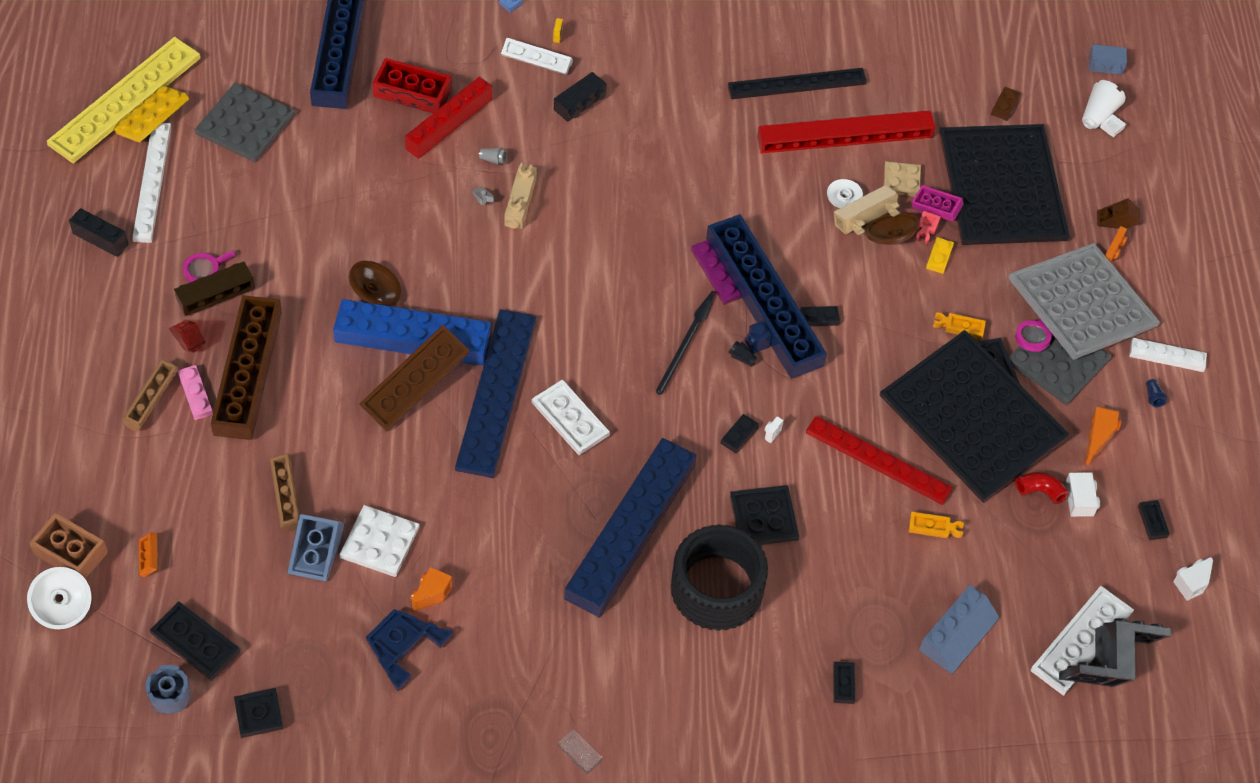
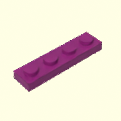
[691,240,741,305]

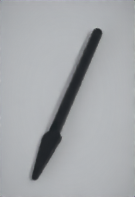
[656,291,715,395]

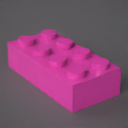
[912,185,964,222]

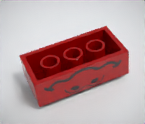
[372,58,452,113]

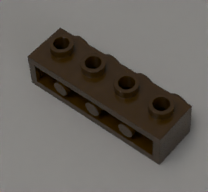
[174,261,255,316]

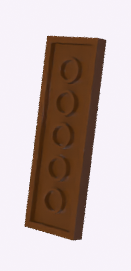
[359,325,470,432]

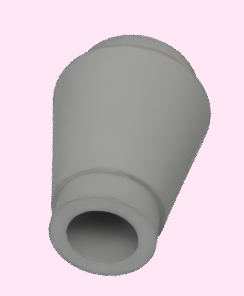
[479,147,507,165]

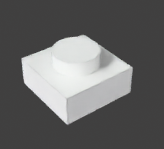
[1100,114,1126,138]
[764,417,783,443]

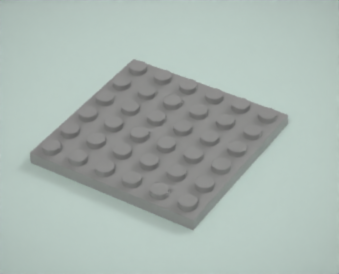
[1008,243,1160,360]

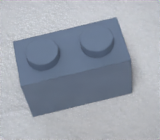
[1088,44,1127,75]

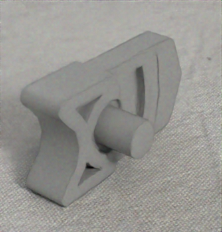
[472,188,494,205]

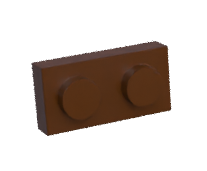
[991,87,1020,121]

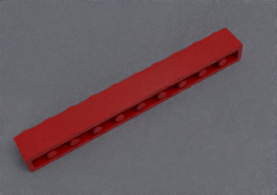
[757,110,935,154]

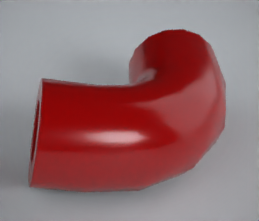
[1015,472,1070,504]

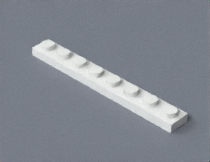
[132,123,171,243]

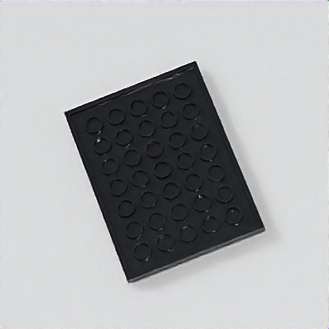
[939,124,1070,245]
[879,330,1070,503]

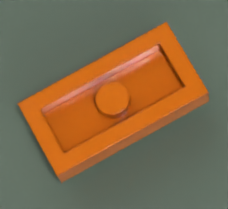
[1106,226,1128,262]

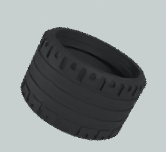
[671,524,768,631]

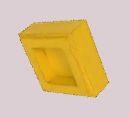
[553,18,563,43]

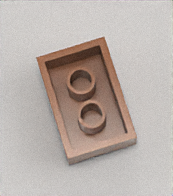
[29,513,108,580]

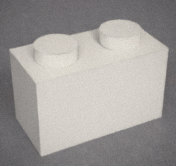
[1065,473,1100,517]

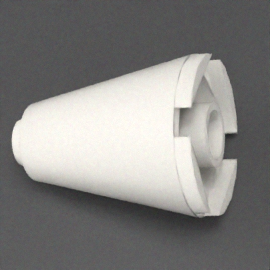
[1082,80,1126,129]

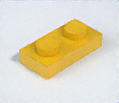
[926,237,954,274]

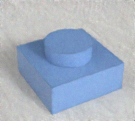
[499,0,523,13]

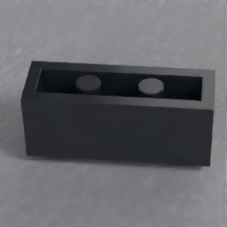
[553,72,607,122]
[69,208,129,257]

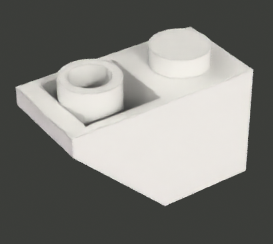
[1173,557,1213,601]

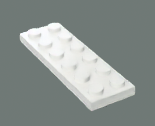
[1030,586,1134,696]

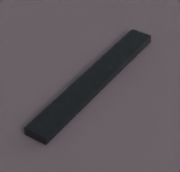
[728,68,867,100]

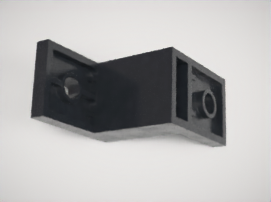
[1059,618,1171,687]

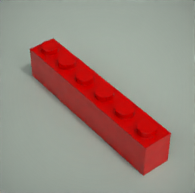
[405,76,492,159]

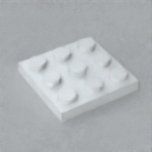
[340,505,419,577]

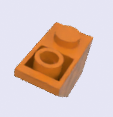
[410,567,453,611]

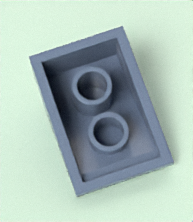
[287,514,344,581]

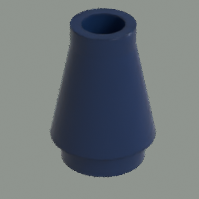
[1146,379,1167,408]

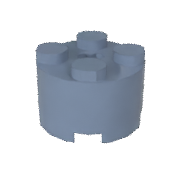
[145,665,191,714]

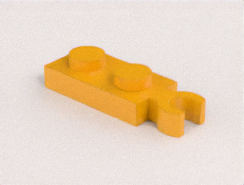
[933,312,986,340]
[908,512,964,539]

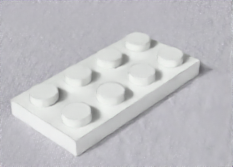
[532,380,610,455]

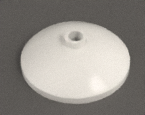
[27,567,91,629]

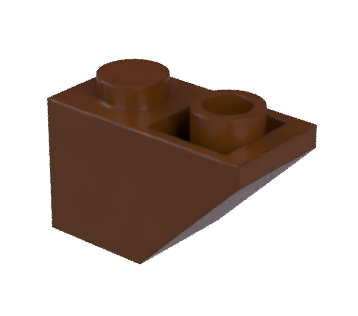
[1097,198,1140,229]

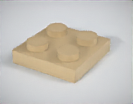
[884,161,921,197]

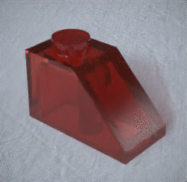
[169,319,206,353]

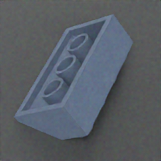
[919,585,999,674]

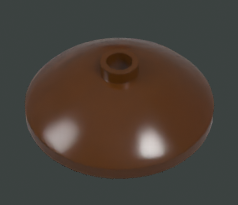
[865,212,920,245]
[349,261,401,306]

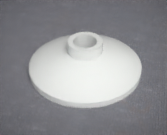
[827,179,863,208]

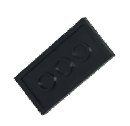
[150,601,240,681]

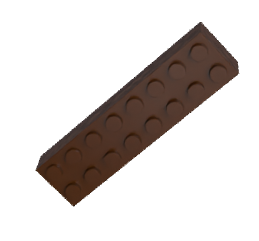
[211,295,282,440]

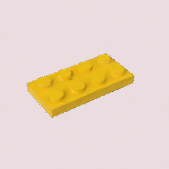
[114,86,189,143]

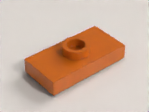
[139,532,158,577]

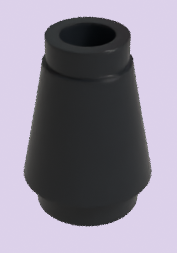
[728,341,757,367]

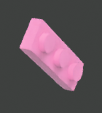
[178,365,213,420]

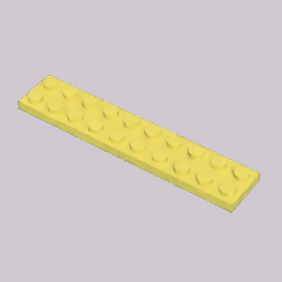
[47,37,201,164]

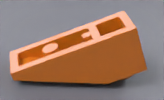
[1085,407,1121,465]

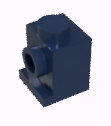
[744,321,772,354]

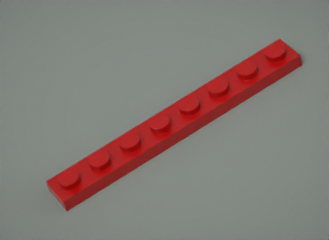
[806,416,953,505]

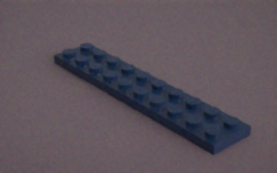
[455,309,536,478]

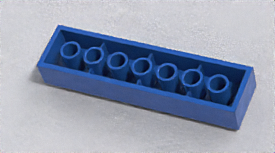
[333,299,491,366]

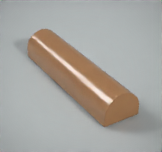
[122,359,179,431]
[269,453,300,531]

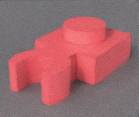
[916,211,941,244]

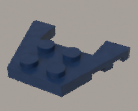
[366,609,453,691]

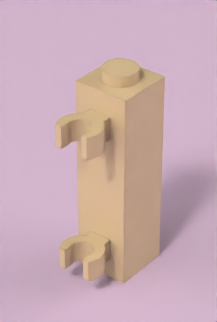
[504,163,537,229]
[834,185,900,235]

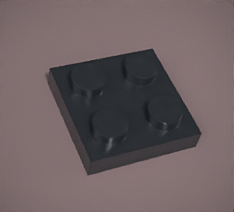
[234,688,283,738]

